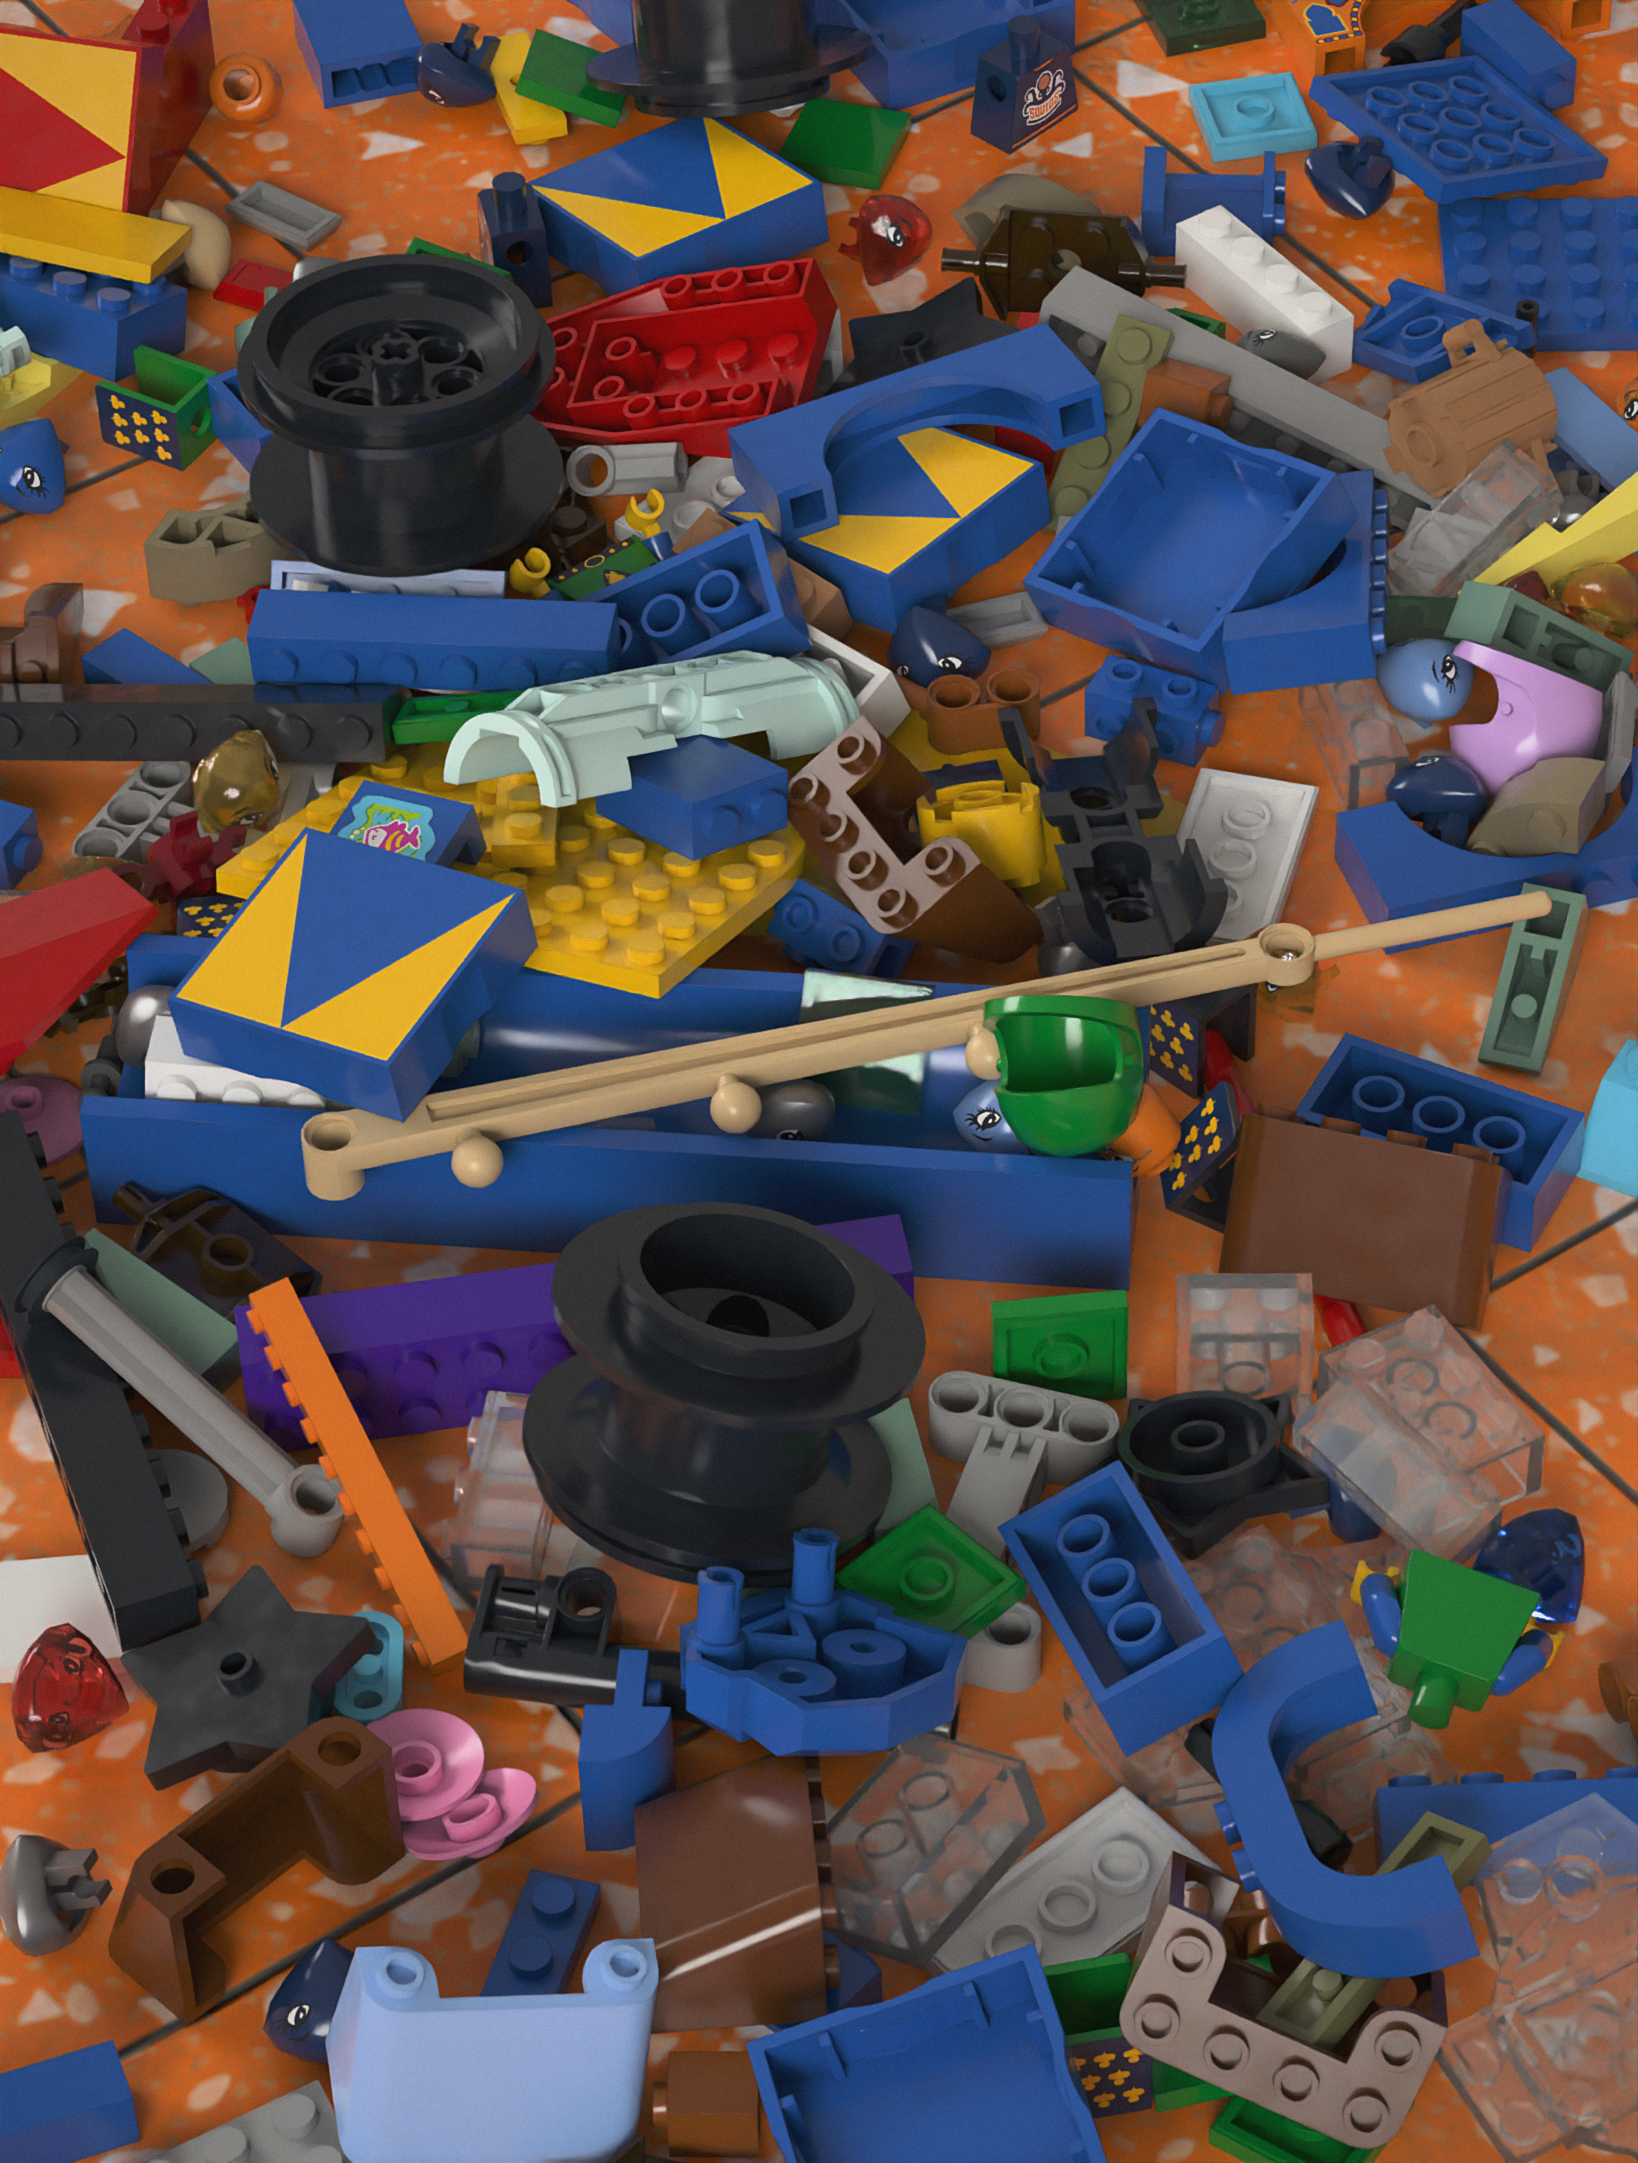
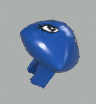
[0,418,70,515]

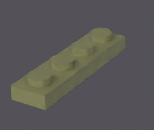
[1040,314,1175,536]
[1256,1811,1493,2052]

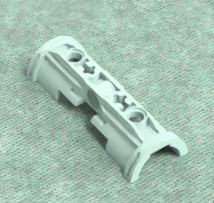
[443,650,860,808]

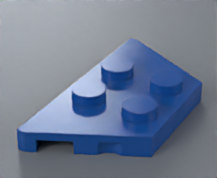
[1352,278,1538,385]

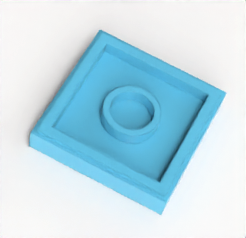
[1188,72,1318,163]

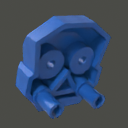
[680,1528,968,1756]

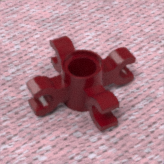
[112,810,247,930]

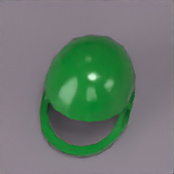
[983,995,1144,1158]

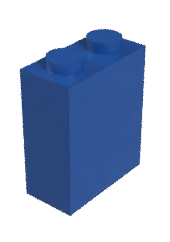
[292,0,423,109]
[596,734,788,861]

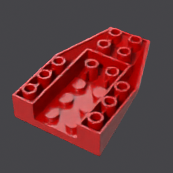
[529,257,838,459]
[0,867,160,1076]

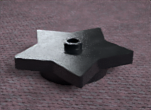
[823,277,1021,397]
[1068,1390,1330,1560]
[120,1565,378,1791]

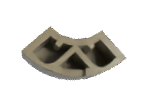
[951,174,1102,271]
[143,489,304,607]
[1465,757,1606,858]

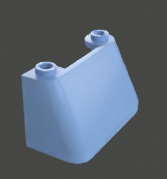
[325,1938,659,2163]

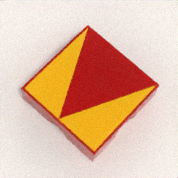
[0,22,165,217]

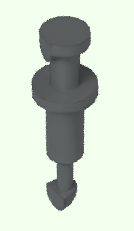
[78,1014,122,1109]

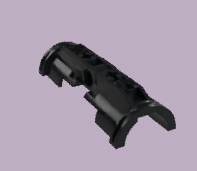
[997,697,1228,966]

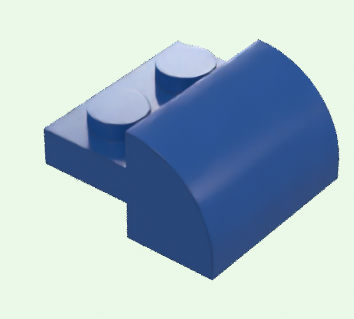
[578,1649,677,1851]

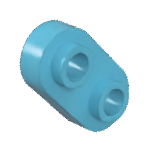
[333,1611,406,1726]

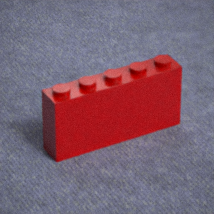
[121,0,216,211]

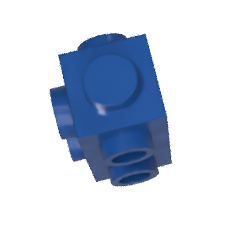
[1084,654,1225,768]
[766,877,916,980]

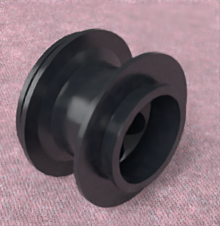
[585,0,873,118]
[237,254,564,577]
[522,1202,926,1589]

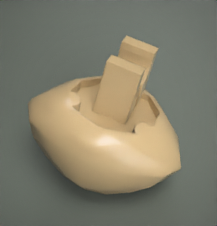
[159,199,232,292]

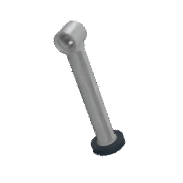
[13,1235,345,1558]

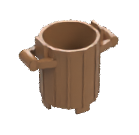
[1383,318,1558,499]

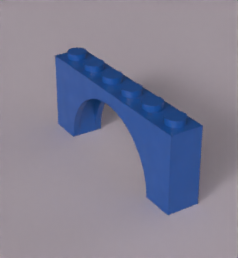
[727,323,1107,543]
[1222,469,1391,695]
[1335,746,1638,955]

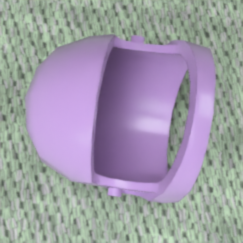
[1449,640,1603,800]

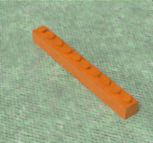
[246,1277,468,1677]

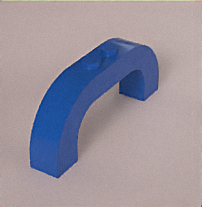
[1211,1619,1480,1978]

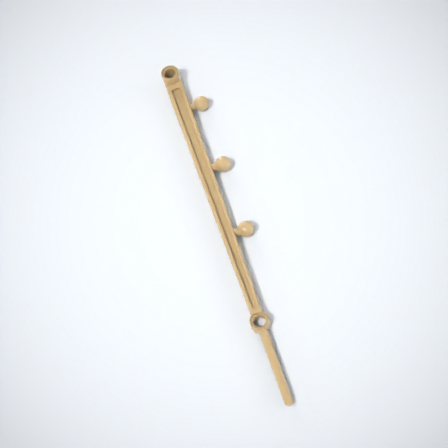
[301,891,1552,1201]

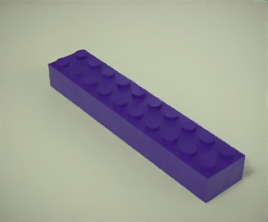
[233,1214,914,1453]

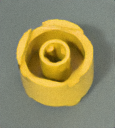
[916,780,1047,887]

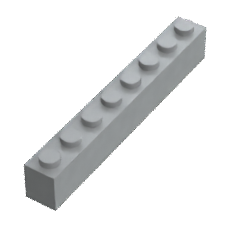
[1037,265,1467,531]

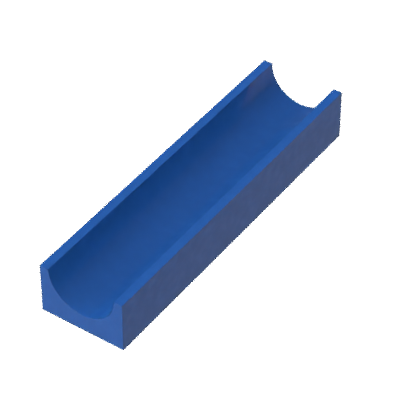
[79,934,1151,1291]

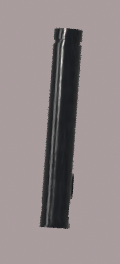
[463,1563,961,1759]

